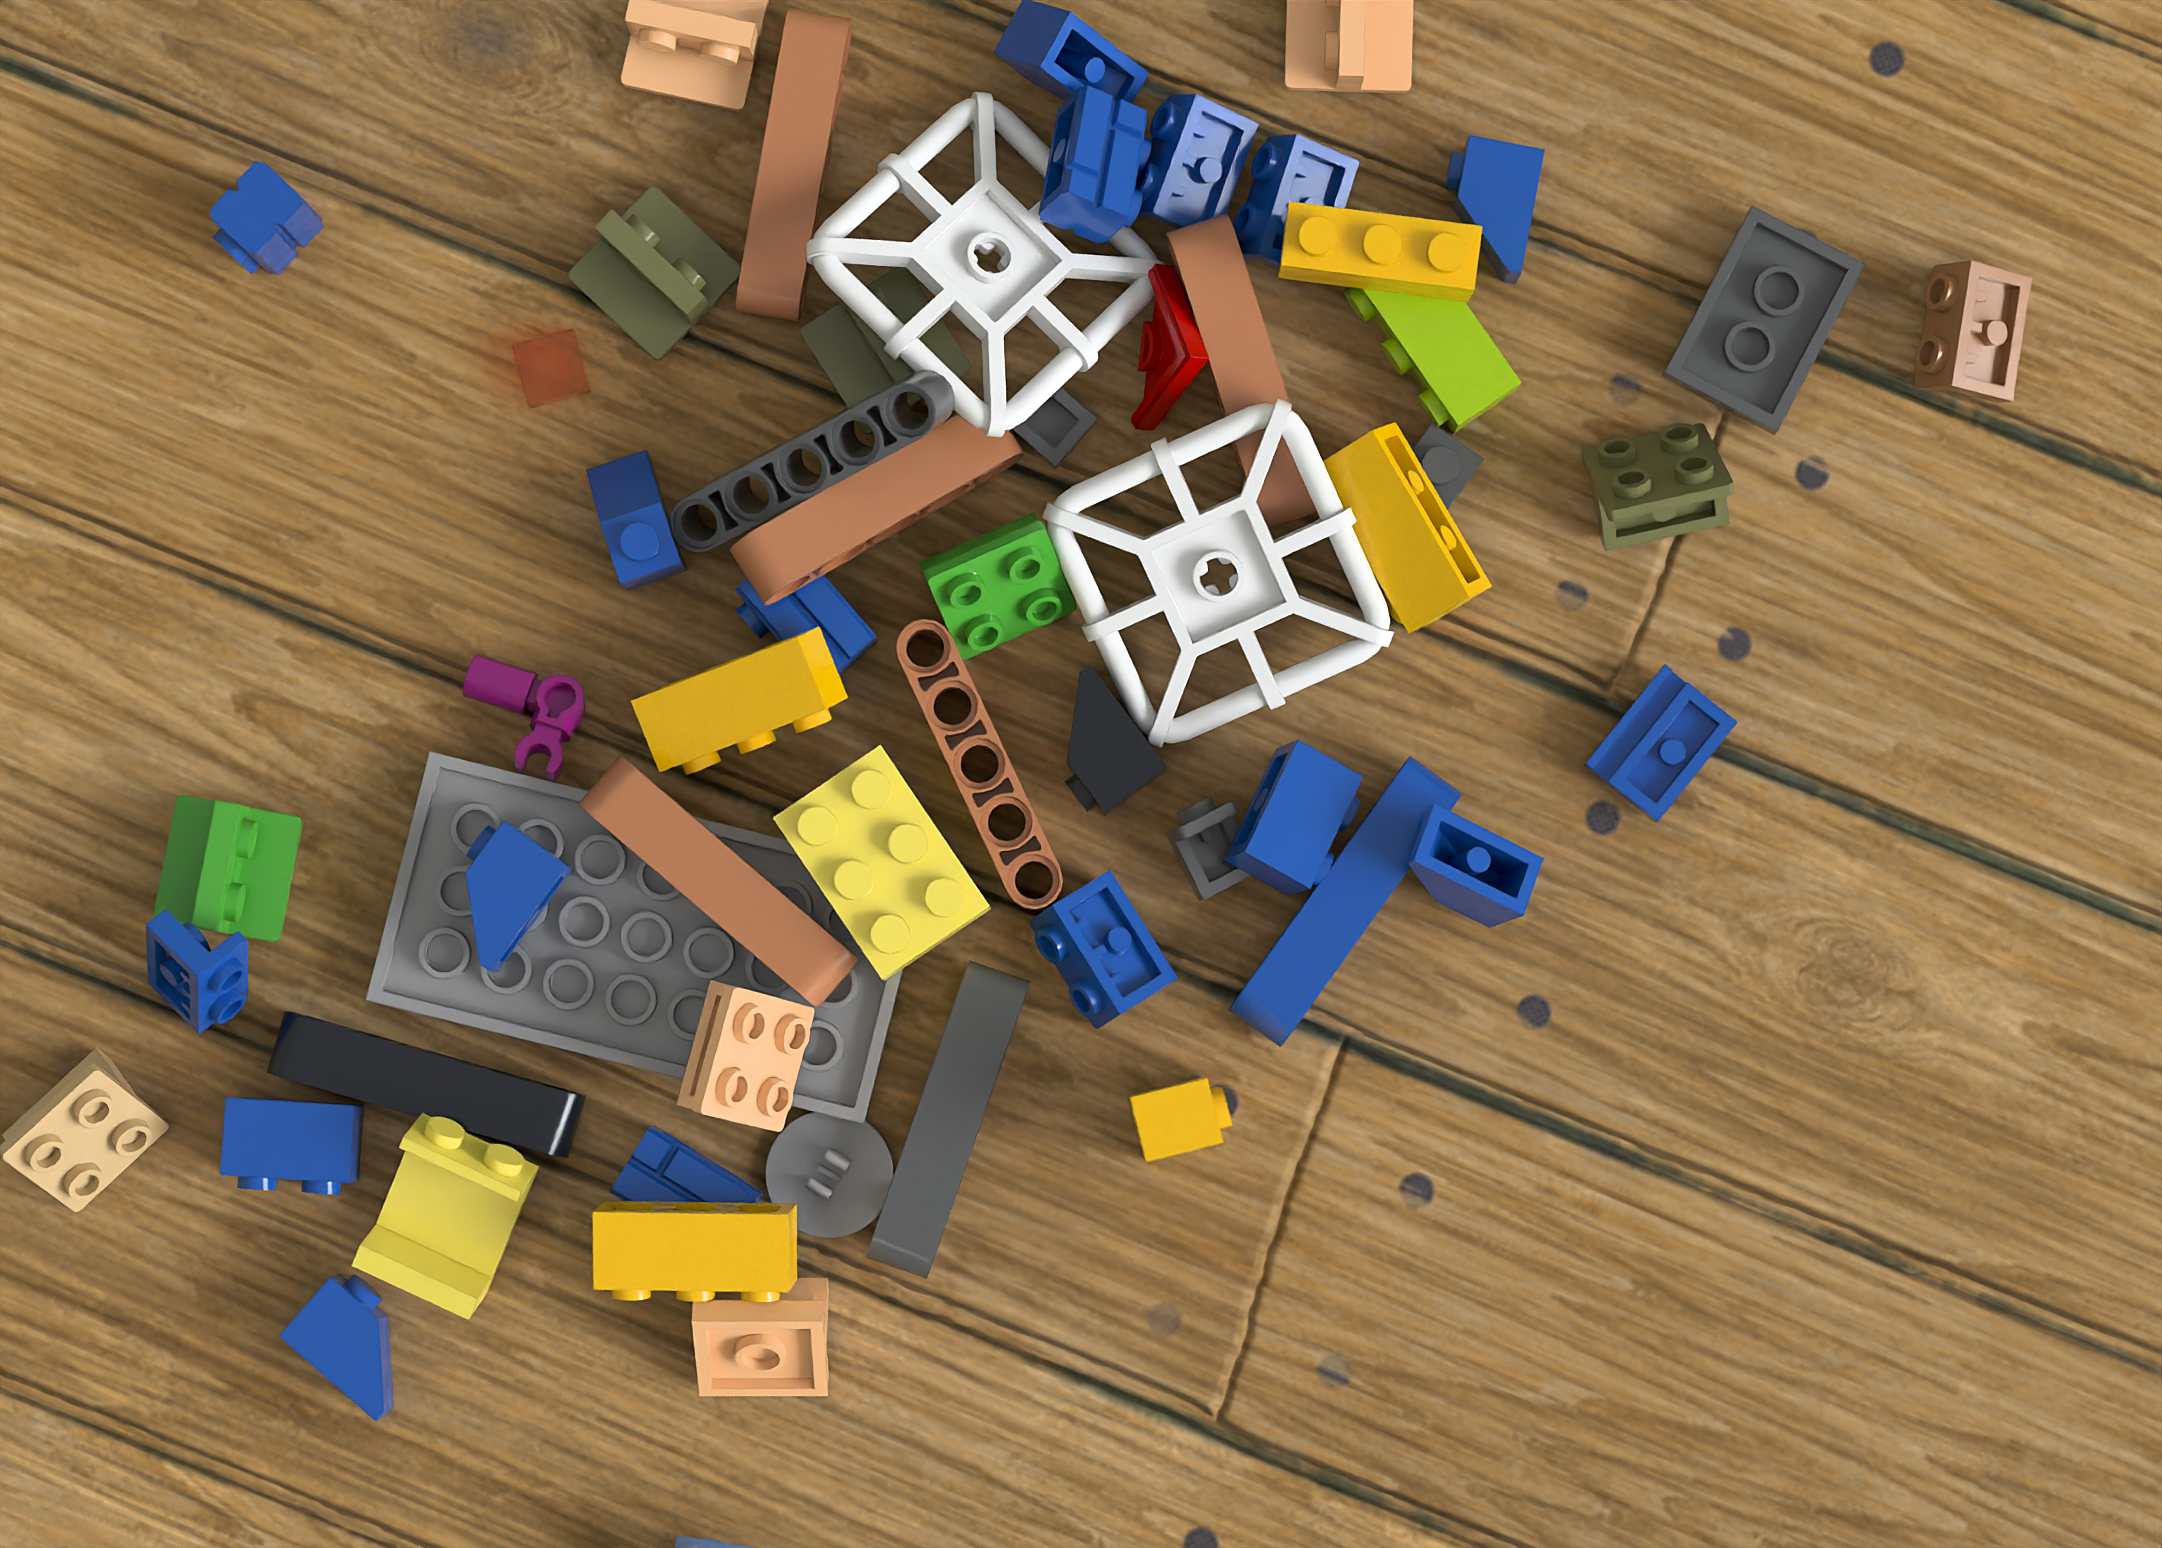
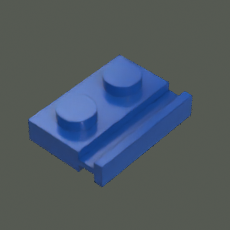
[1583,664,1737,823]

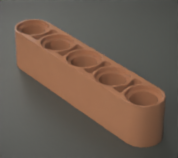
[736,8,852,322]
[1166,213,1317,528]
[730,401,1024,606]
[896,619,1063,911]
[578,755,860,1008]

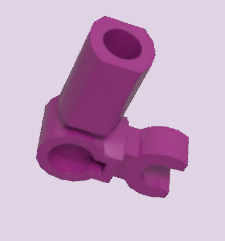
[463,654,585,782]

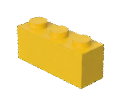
[1278,201,1482,302]
[1323,422,1492,634]
[631,626,848,775]
[1128,1077,1232,1162]
[593,1201,797,1302]

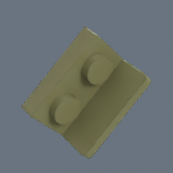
[568,186,741,361]
[800,267,971,435]
[1581,423,1734,551]

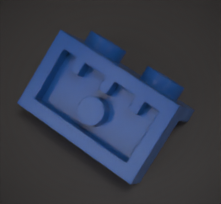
[1135,94,1259,229]
[1233,134,1360,268]
[1030,870,1178,1029]
[146,909,248,1034]

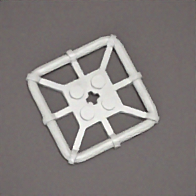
[806,92,1165,437]
[1042,398,1395,748]

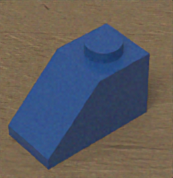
[993,0,1149,104]
[1445,135,1545,284]
[586,450,687,591]
[1408,803,1544,928]
[465,820,573,972]
[279,1274,394,1421]

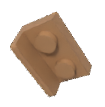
[1914,260,2032,403]

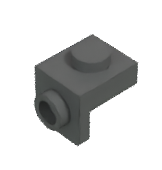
[1165,796,1252,901]

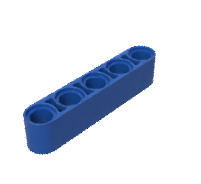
[1228,756,1462,1047]

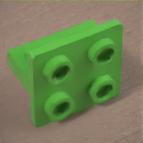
[918,512,1076,660]
[153,795,303,942]

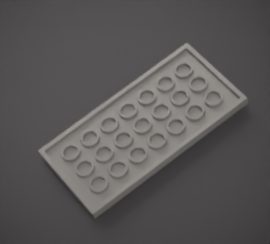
[366,751,904,1124]

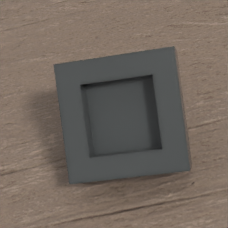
[1011,387,1097,469]
[1412,423,1484,510]

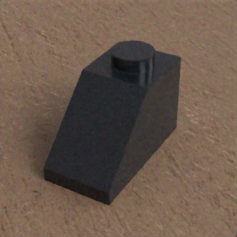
[1065,665,1167,816]

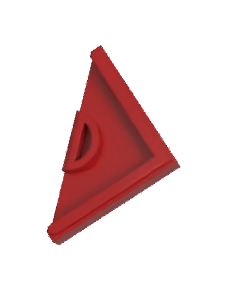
[1131,264,1209,431]

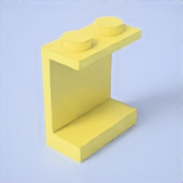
[352,1113,539,1320]

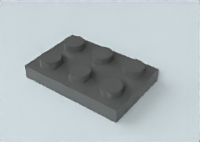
[1662,205,1865,435]

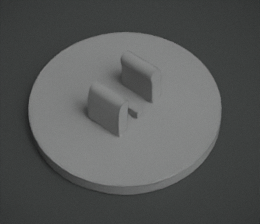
[766,1112,894,1238]

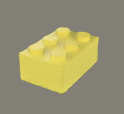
[773,745,991,981]

